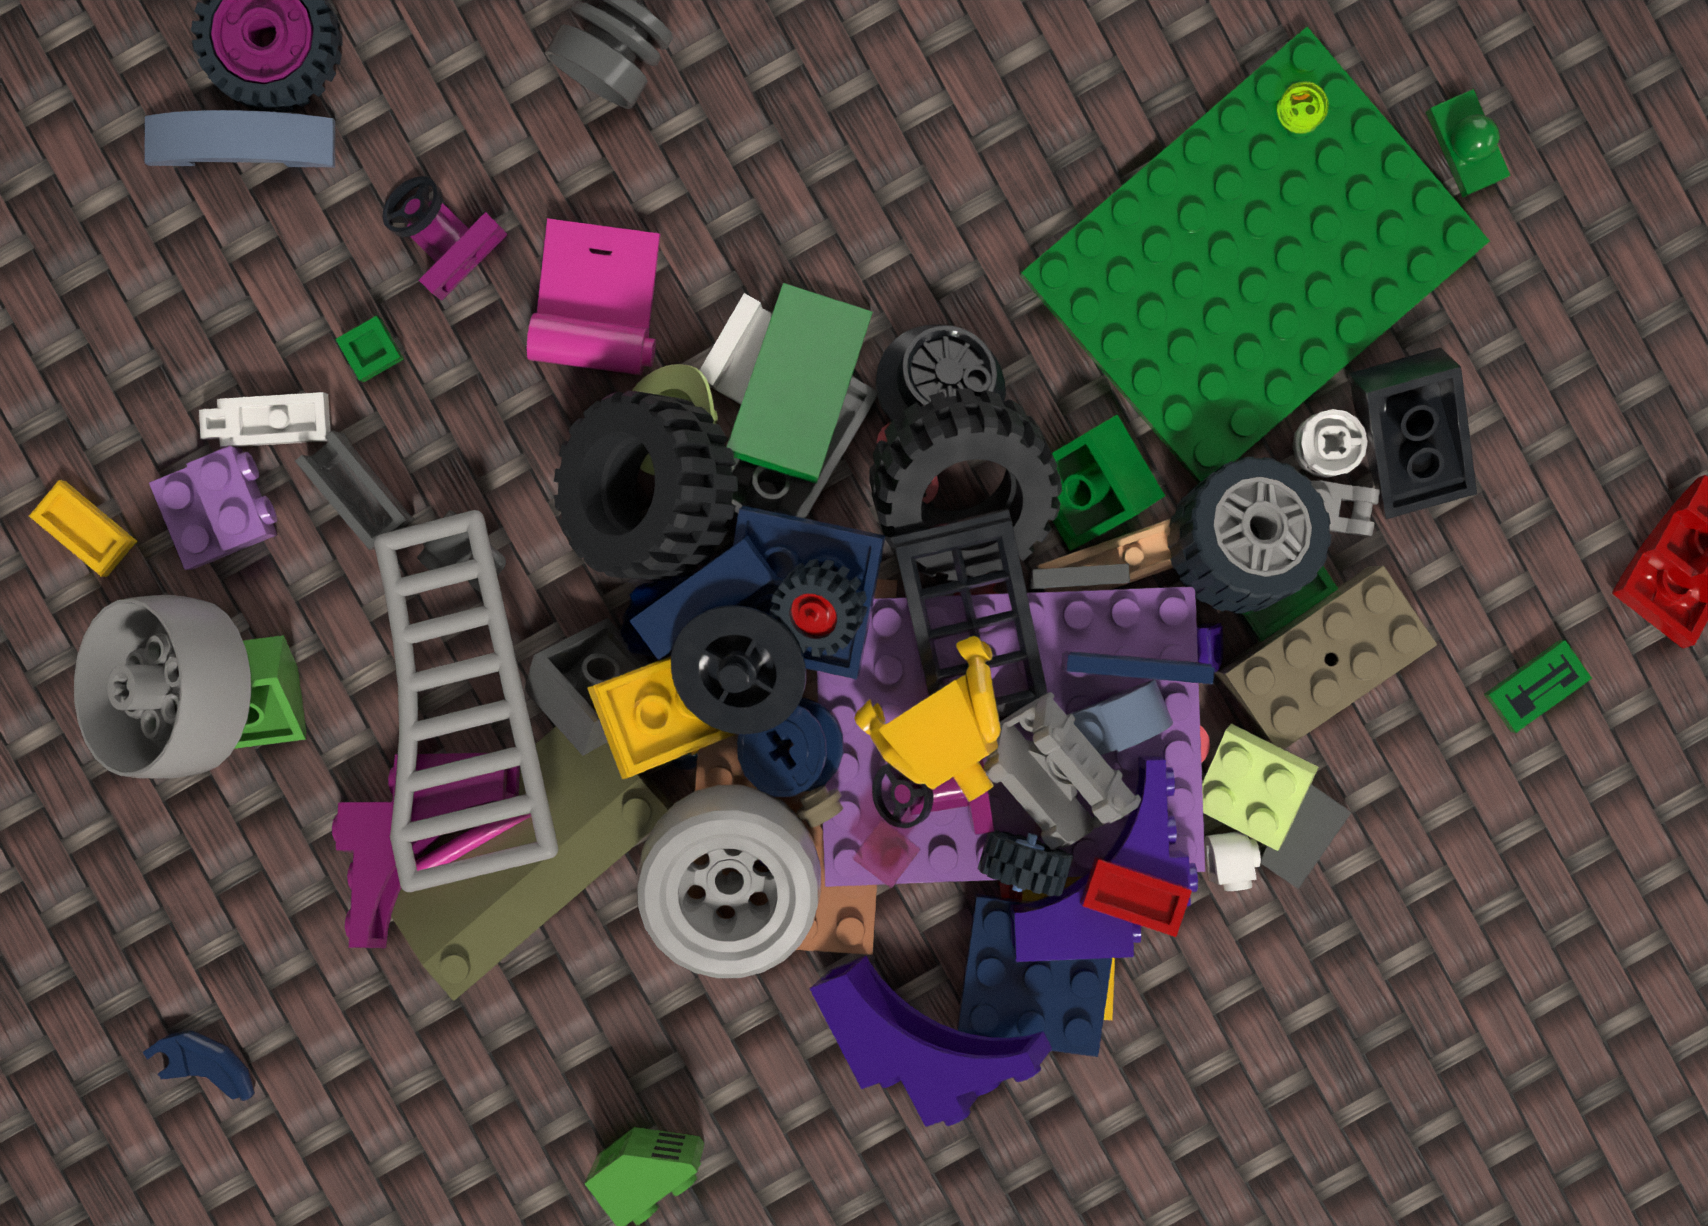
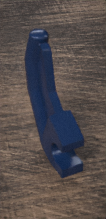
[142,1030,255,1101]

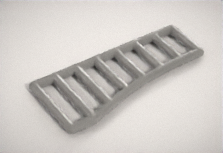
[374,510,559,892]

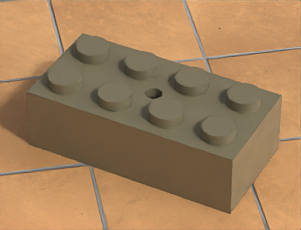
[1215,566,1437,750]

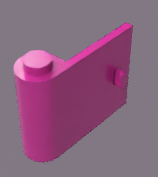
[527,218,661,375]

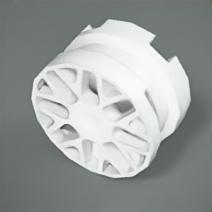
[1292,409,1368,478]

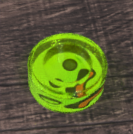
[1277,82,1329,133]

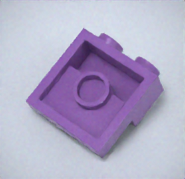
[149,446,277,570]

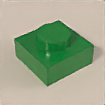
[336,316,404,382]

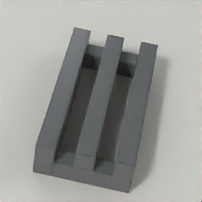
[1028,564,1130,589]

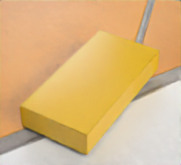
[29,480,137,577]

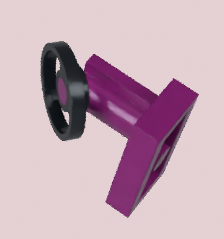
[382,176,508,300]
[872,759,994,835]

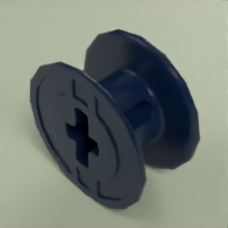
[737,698,844,797]

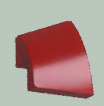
[1612,475,1708,649]

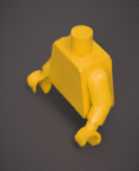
[854,636,1001,802]

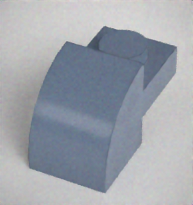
[1066,679,1173,755]

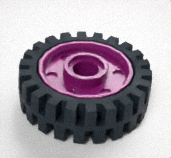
[191,0,343,112]

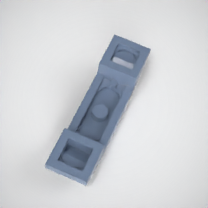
[145,110,335,168]

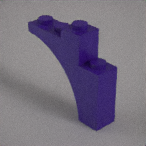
[1010,756,1198,962]
[809,956,1052,1127]

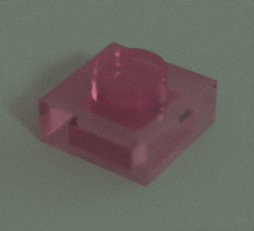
[852,818,921,888]

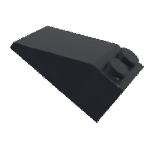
[1349,347,1477,519]

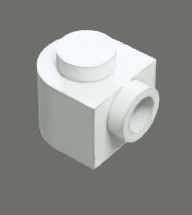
[1204,831,1261,891]

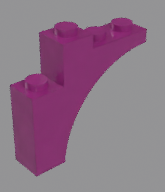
[332,753,520,948]

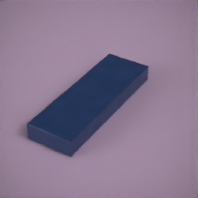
[630,536,776,660]
[1061,651,1215,684]

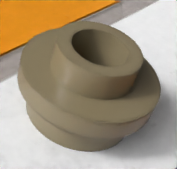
[796,785,844,828]

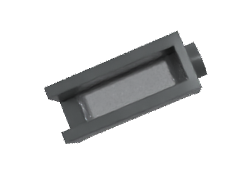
[295,431,415,550]

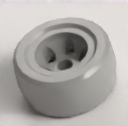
[74,595,251,778]
[637,785,821,978]

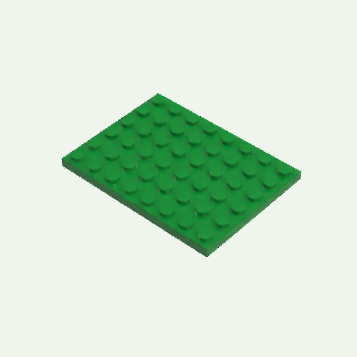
[1020,27,1490,484]

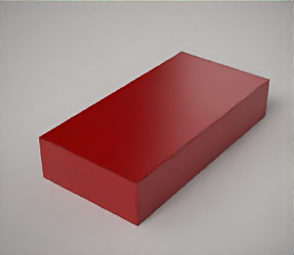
[1080,857,1192,937]

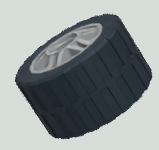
[1167,456,1332,613]

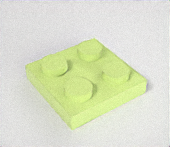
[1202,724,1319,851]

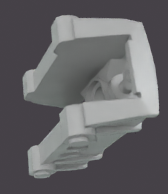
[984,692,1141,850]

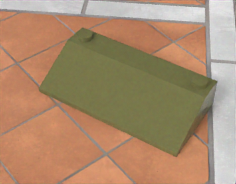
[391,726,674,1001]

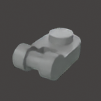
[1311,481,1380,537]

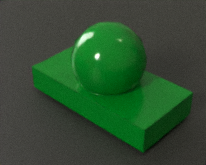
[1426,89,1511,198]

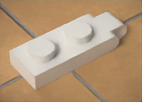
[199,392,331,447]

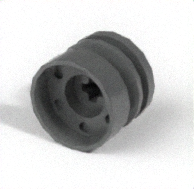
[544,0,673,109]

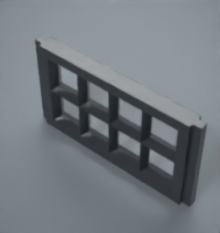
[892,508,1048,722]

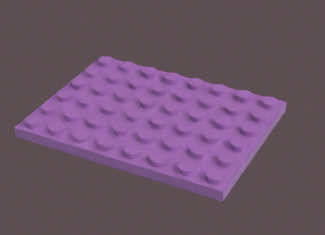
[817,587,1205,887]

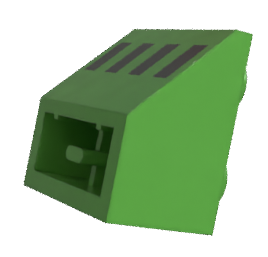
[584,1127,705,1226]

